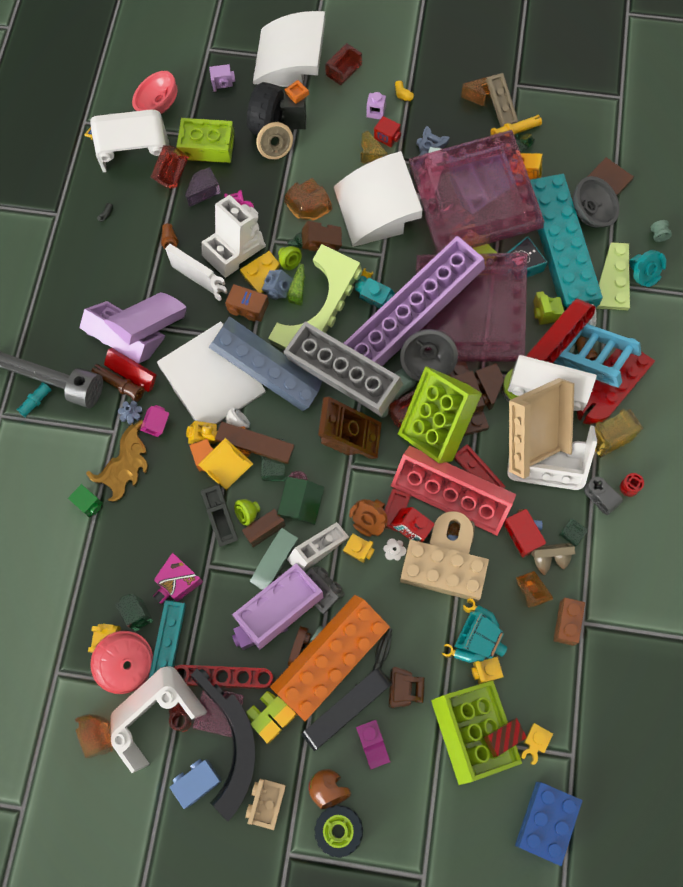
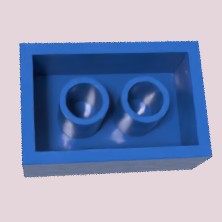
[515,782,583,866]

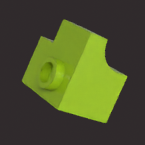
[533,291,564,325]

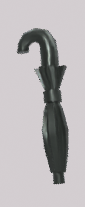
[355,628,393,686]

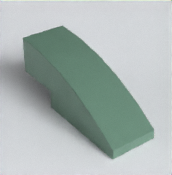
[250,528,299,590]

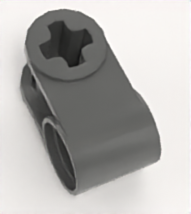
[584,477,623,515]

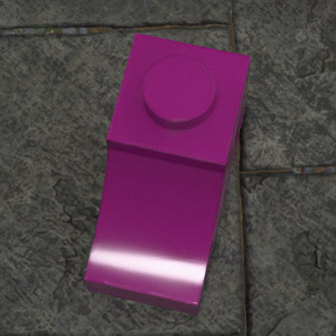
[356,720,390,770]

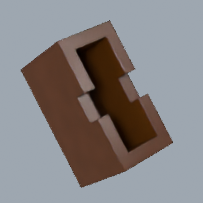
[302,221,342,252]

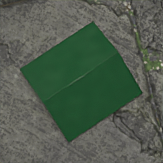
[277,477,324,525]

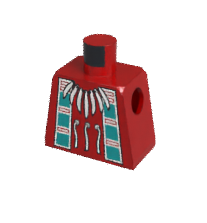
[390,507,435,543]

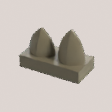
[531,543,575,575]

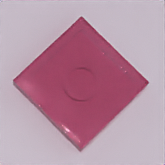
[193,690,244,737]

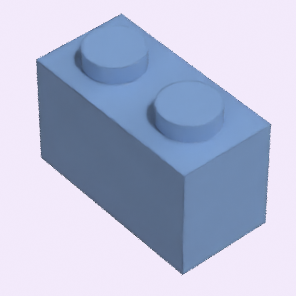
[170,759,222,809]

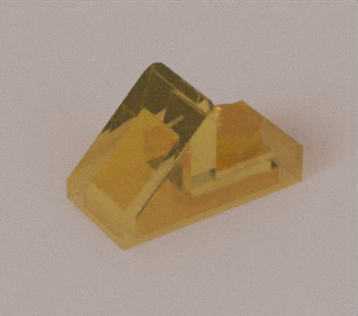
[361,130,388,164]

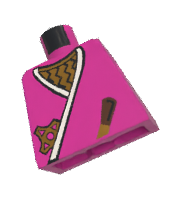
[153,553,203,604]

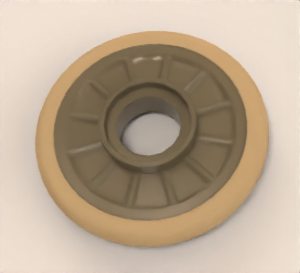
[256,122,293,159]

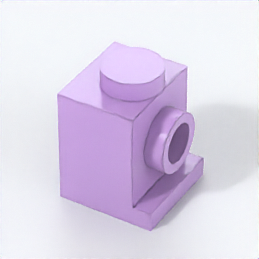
[209,64,235,92]
[367,92,386,119]

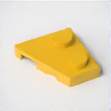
[240,251,280,294]

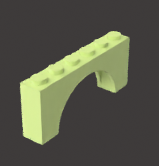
[268,244,362,350]

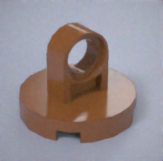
[349,499,388,537]

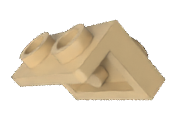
[245,779,286,830]

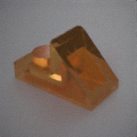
[461,75,494,106]
[516,571,553,608]

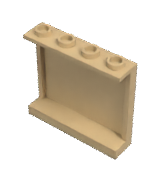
[509,378,574,479]

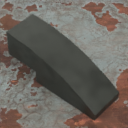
[200,484,238,547]

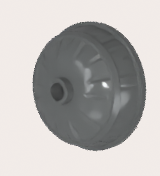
[572,176,619,227]
[400,329,458,381]

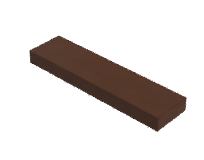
[215,422,295,464]

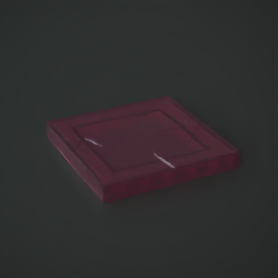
[409,130,545,254]
[416,253,528,362]

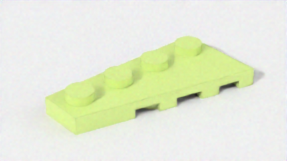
[597,243,630,311]

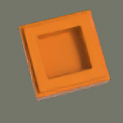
[285,80,309,104]

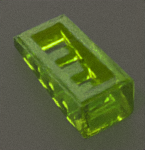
[287,263,305,306]

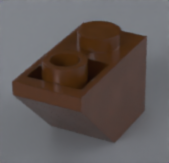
[475,363,504,410]

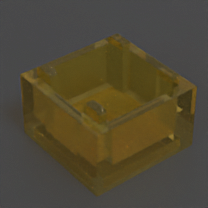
[595,409,643,458]

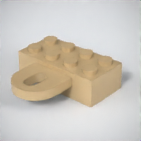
[400,511,489,602]

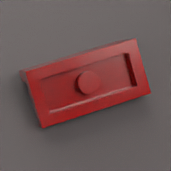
[503,509,546,558]

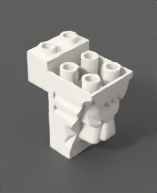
[202,195,266,278]

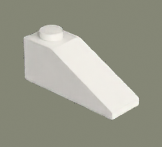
[287,522,349,572]

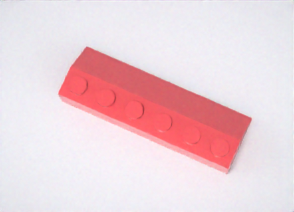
[391,445,516,536]

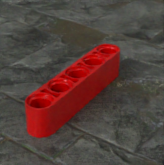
[526,298,595,363]
[174,665,274,689]

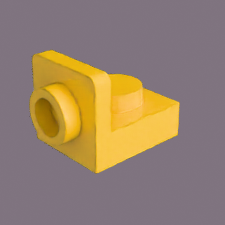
[186,421,217,444]
[343,533,375,563]
[471,657,504,684]

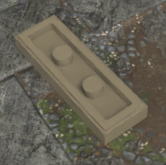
[486,73,518,127]

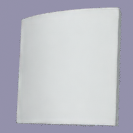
[253,11,325,87]
[334,151,422,247]
[157,322,266,424]

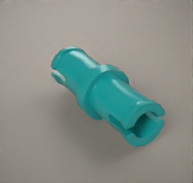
[16,382,52,418]

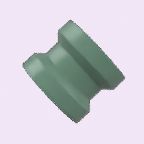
[650,220,672,242]

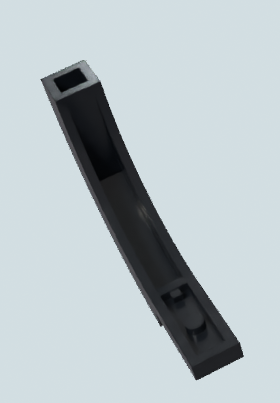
[188,668,255,821]

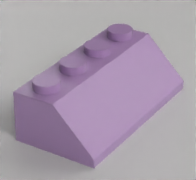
[80,301,165,364]

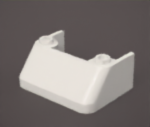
[90,110,171,172]
[507,425,597,490]
[110,666,207,773]

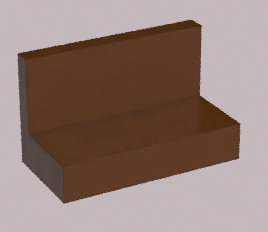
[242,509,286,548]

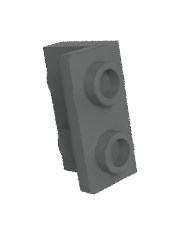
[306,566,345,614]

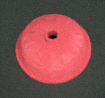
[132,71,177,114]
[90,631,153,694]

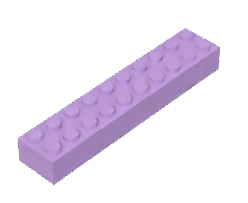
[343,236,485,366]

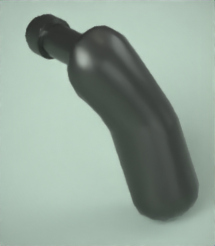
[97,203,113,221]

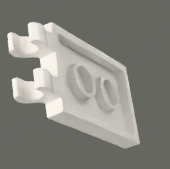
[165,244,228,301]

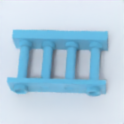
[554,324,641,388]

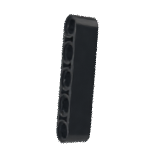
[301,667,393,751]

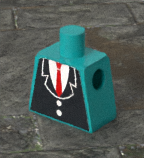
[500,237,547,280]

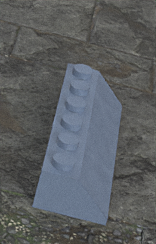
[209,316,322,411]

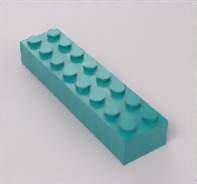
[526,174,603,312]

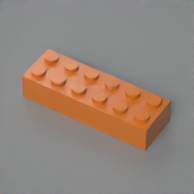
[270,595,390,721]

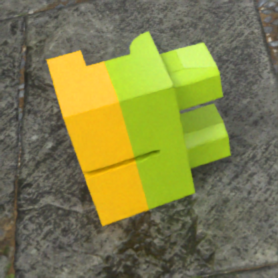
[246,691,297,744]

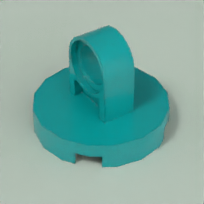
[629,250,666,287]

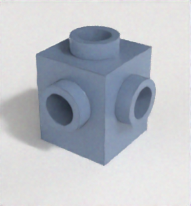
[262,269,293,300]

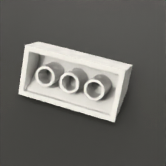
[508,355,597,411]

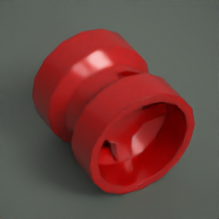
[620,473,644,497]

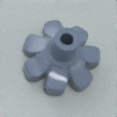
[118,401,143,424]

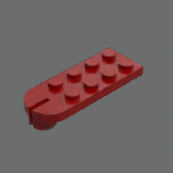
[577,349,655,424]

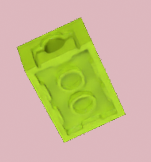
[177,118,235,163]

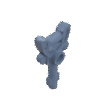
[408,126,449,175]

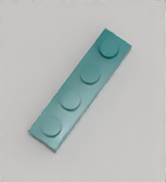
[149,600,186,678]

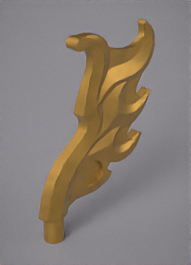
[86,420,148,502]

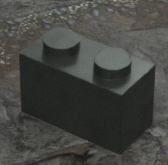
[280,93,306,129]

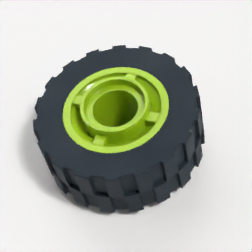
[314,805,363,858]

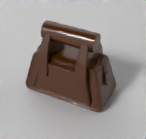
[389,667,425,709]

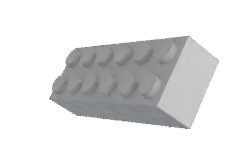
[284,321,403,416]

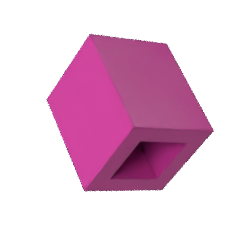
[140,405,169,437]

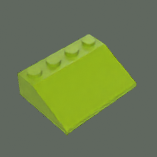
[398,367,482,463]
[431,680,522,785]

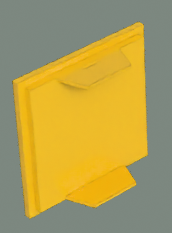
[198,438,253,490]

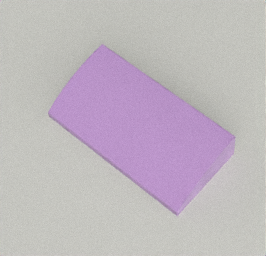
[104,292,187,345]
[232,563,323,650]

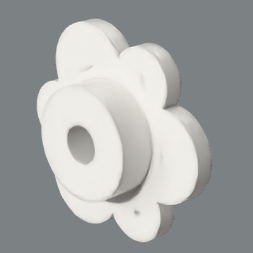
[383,539,406,561]

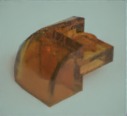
[284,178,332,221]
[75,714,113,758]

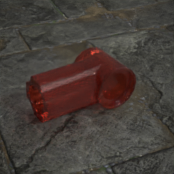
[169,703,191,732]

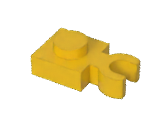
[521,723,553,765]

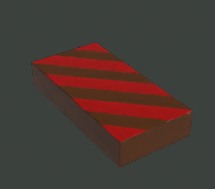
[484,718,527,757]

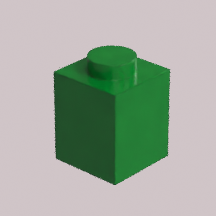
[68,484,103,518]

